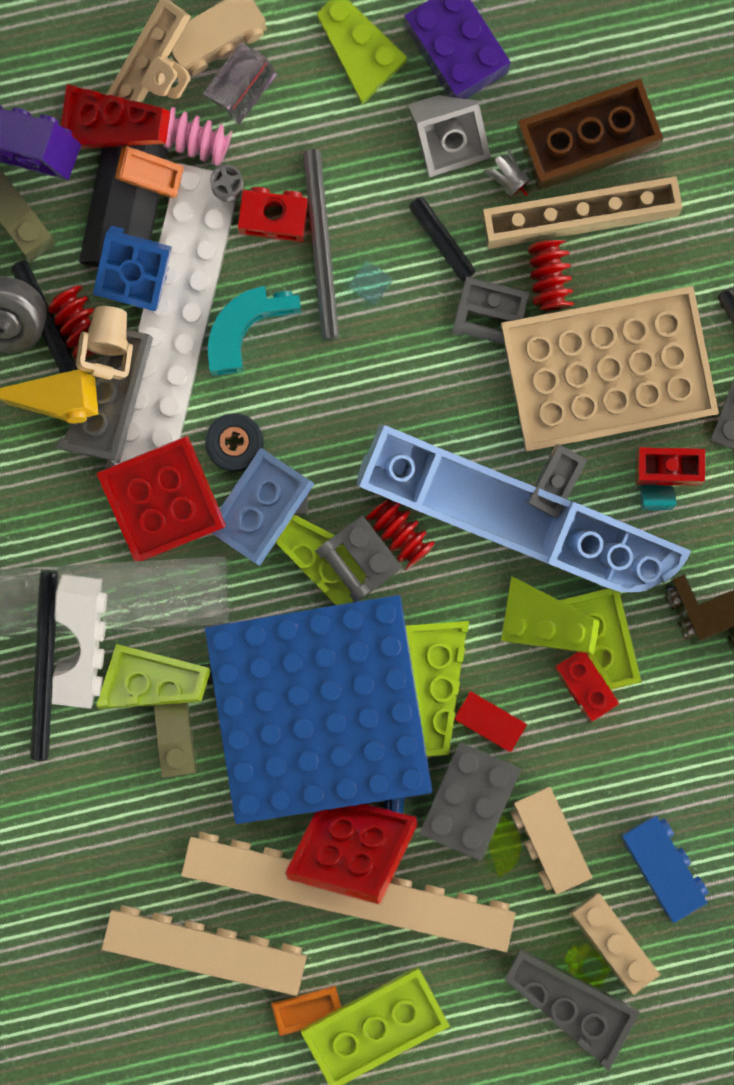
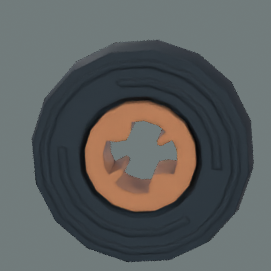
[205,413,264,472]

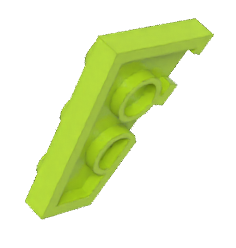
[275,515,367,605]

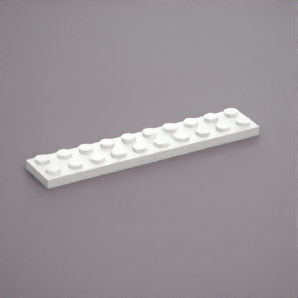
[105,163,237,469]

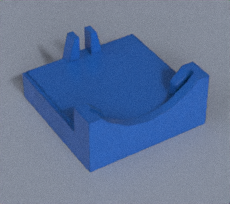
[93,226,172,312]

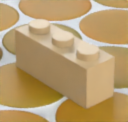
[170,0,267,76]
[510,787,592,895]
[569,893,660,995]

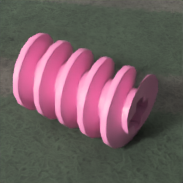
[163,107,232,166]

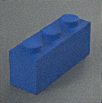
[619,816,709,923]

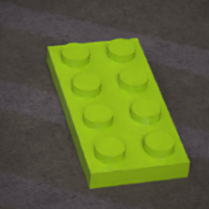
[300,966,450,1085]

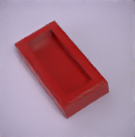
[454,691,527,753]

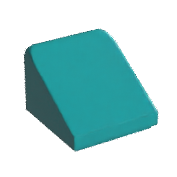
[640,485,677,510]

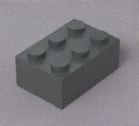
[420,742,521,861]

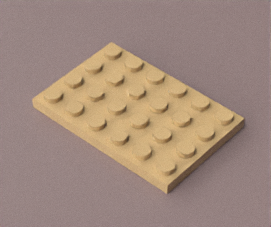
[500,286,719,452]

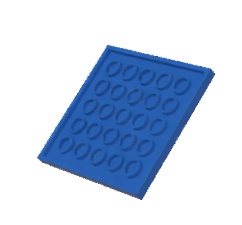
[205,595,433,824]

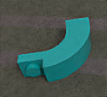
[208,286,302,376]

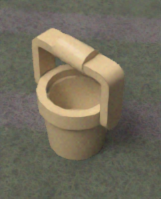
[76,306,133,380]

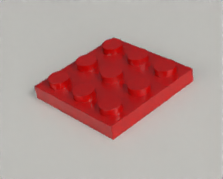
[96,435,226,564]
[285,804,418,905]

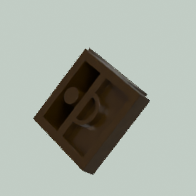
[664,574,734,654]

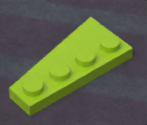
[406,621,469,757]

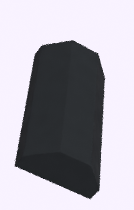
[79,144,169,267]

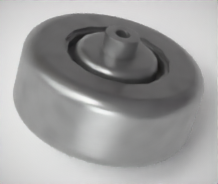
[0,276,47,353]

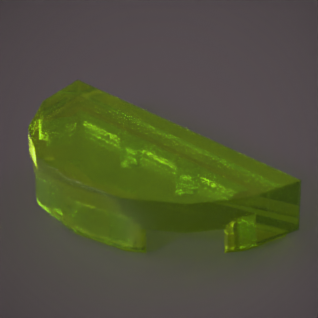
[489,816,522,877]

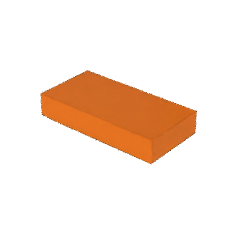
[115,146,184,198]
[271,985,341,1036]

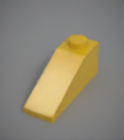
[0,369,98,424]

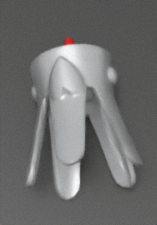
[484,149,530,197]

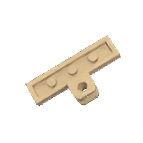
[107,0,191,103]

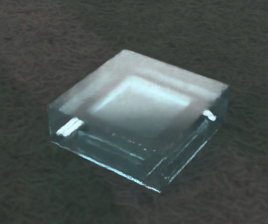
[348,260,393,307]

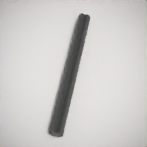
[303,149,339,340]

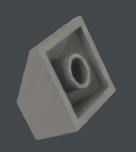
[408,95,491,177]

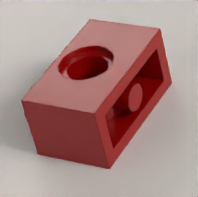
[238,187,308,243]
[635,447,706,486]
[553,652,620,723]

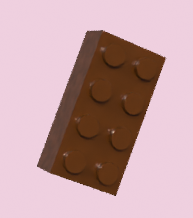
[516,78,663,190]

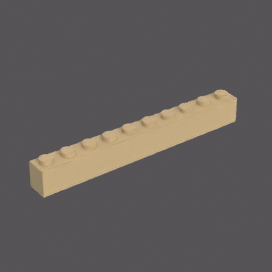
[181,832,516,952]

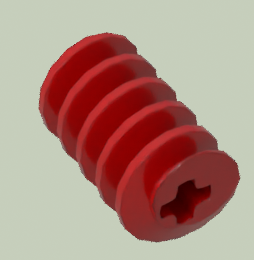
[528,240,574,311]
[48,285,97,359]
[365,499,435,571]

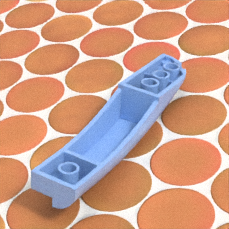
[357,424,691,592]

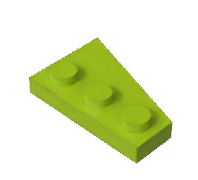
[317,0,408,105]
[501,576,600,654]
[559,588,642,690]
[96,644,211,709]

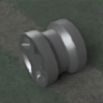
[210,164,244,202]

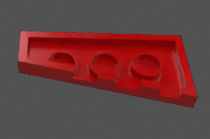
[61,84,170,149]

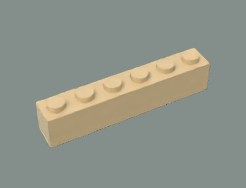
[482,176,683,249]
[102,905,307,996]

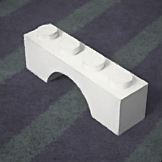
[52,575,107,709]

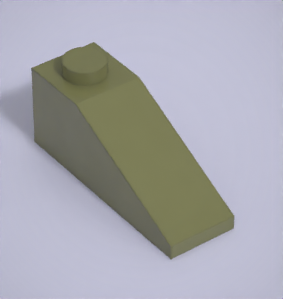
[0,169,56,263]
[154,703,198,778]

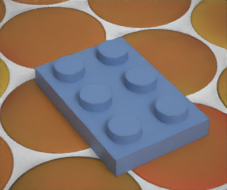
[212,448,314,566]

